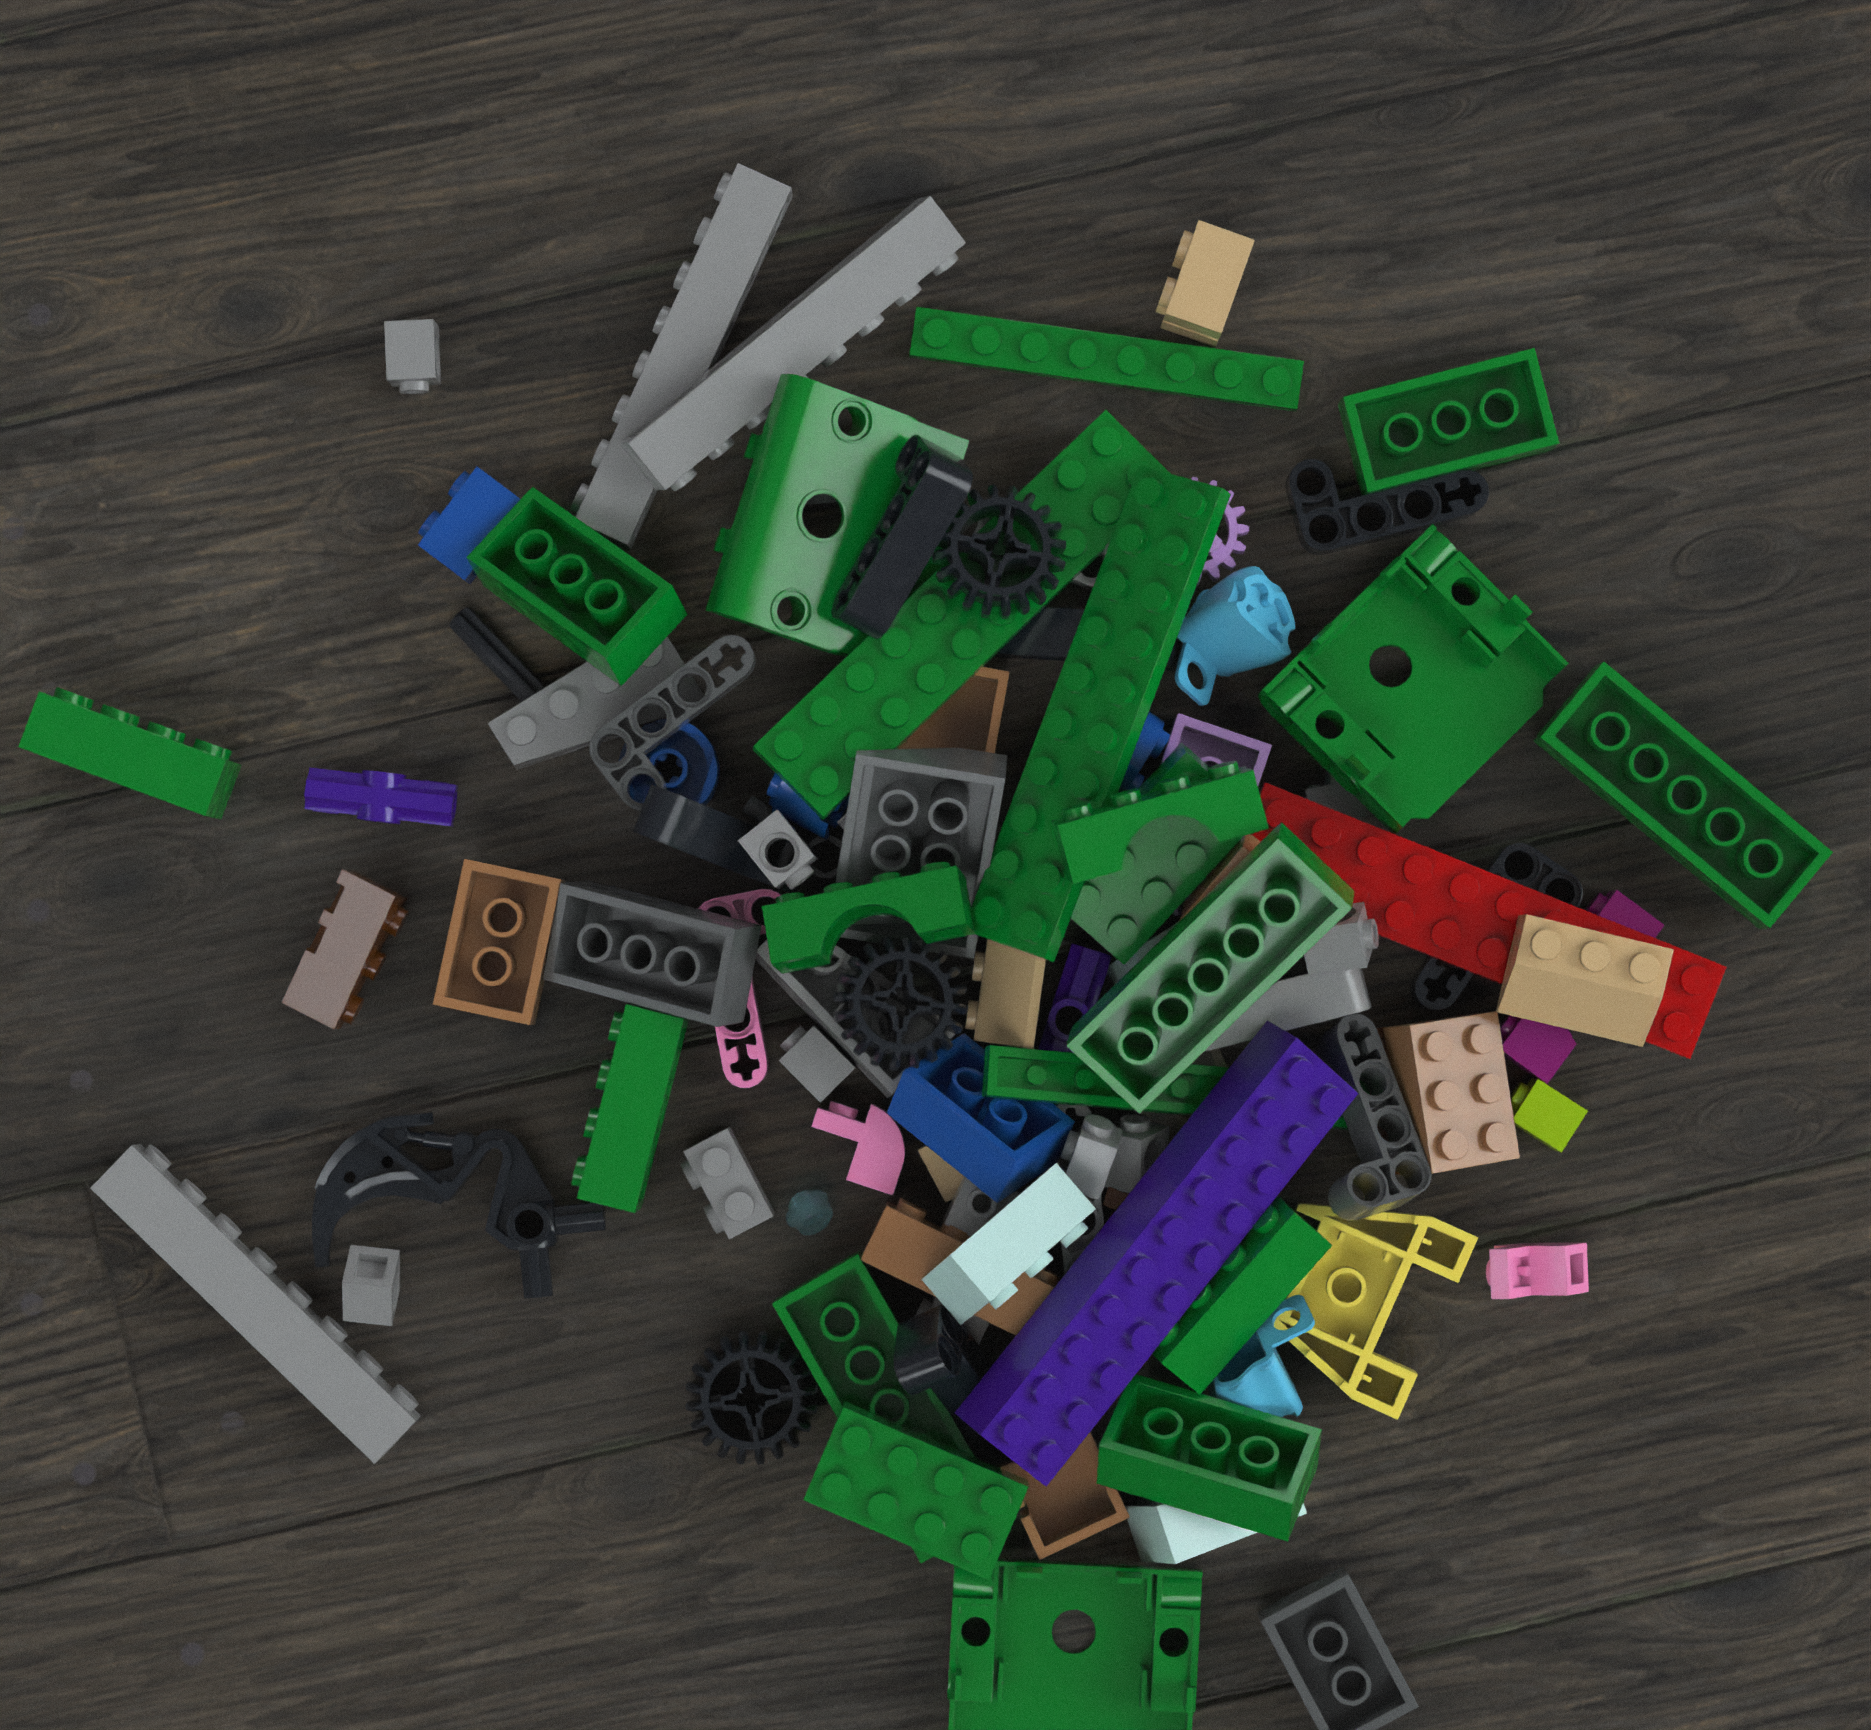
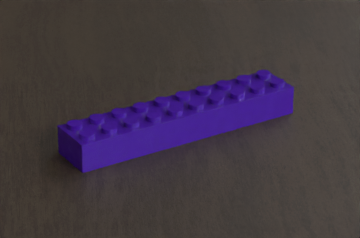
[955,1020,1358,1487]

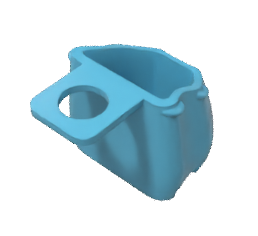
[1175,566,1295,706]
[1208,1295,1315,1417]

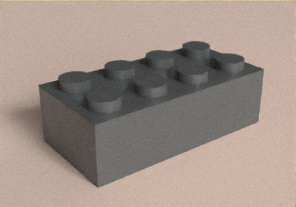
[543,880,762,1027]

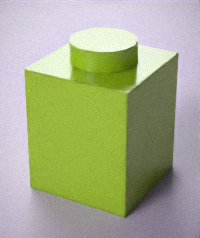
[1510,1078,1588,1153]

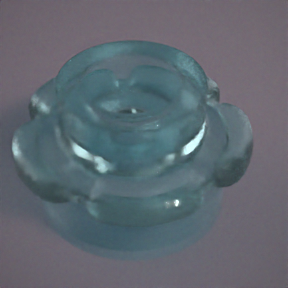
[786,1190,833,1236]

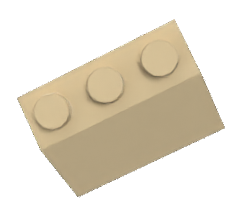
[1496,914,1674,1047]
[965,939,1046,1049]

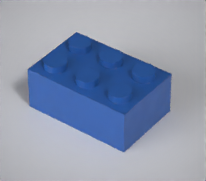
[887,1033,1075,1203]

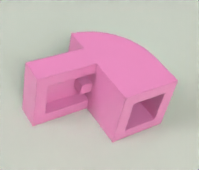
[811,1101,905,1195]
[1486,1243,1589,1299]

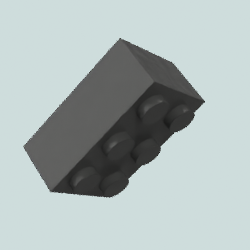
[1256,1566,1419,1730]

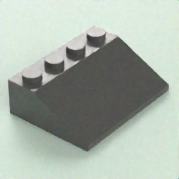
[835,748,1008,959]

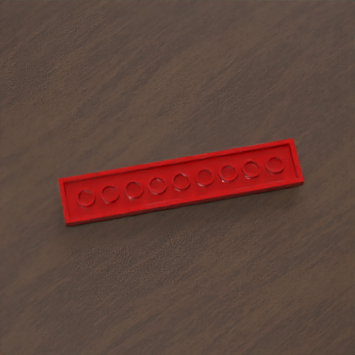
[1251,783,1727,1059]

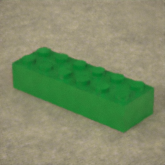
[1533,662,1833,929]
[1066,822,1354,1114]
[772,1251,979,1563]

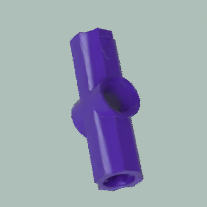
[304,767,458,827]
[1037,943,1112,1053]

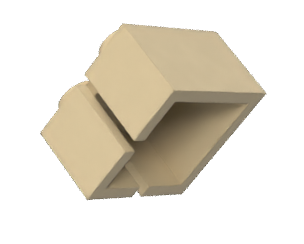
[1156,220,1255,347]

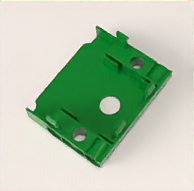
[705,374,969,657]
[1258,524,1569,834]
[947,1558,1203,1730]

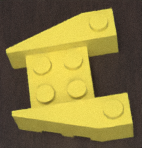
[1274,1202,1478,1420]

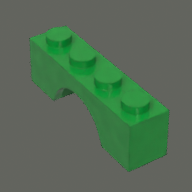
[1051,761,1269,884]
[762,862,975,974]

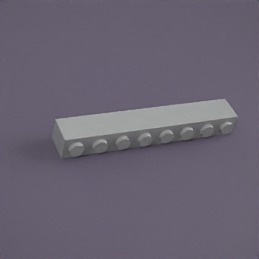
[571,163,793,549]
[619,196,966,491]
[90,1144,421,1464]

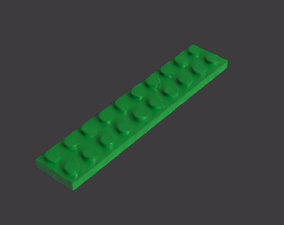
[753,410,1171,820]
[971,465,1231,962]

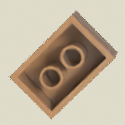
[433,859,566,1025]
[1383,1011,1520,1174]

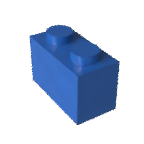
[418,466,520,584]

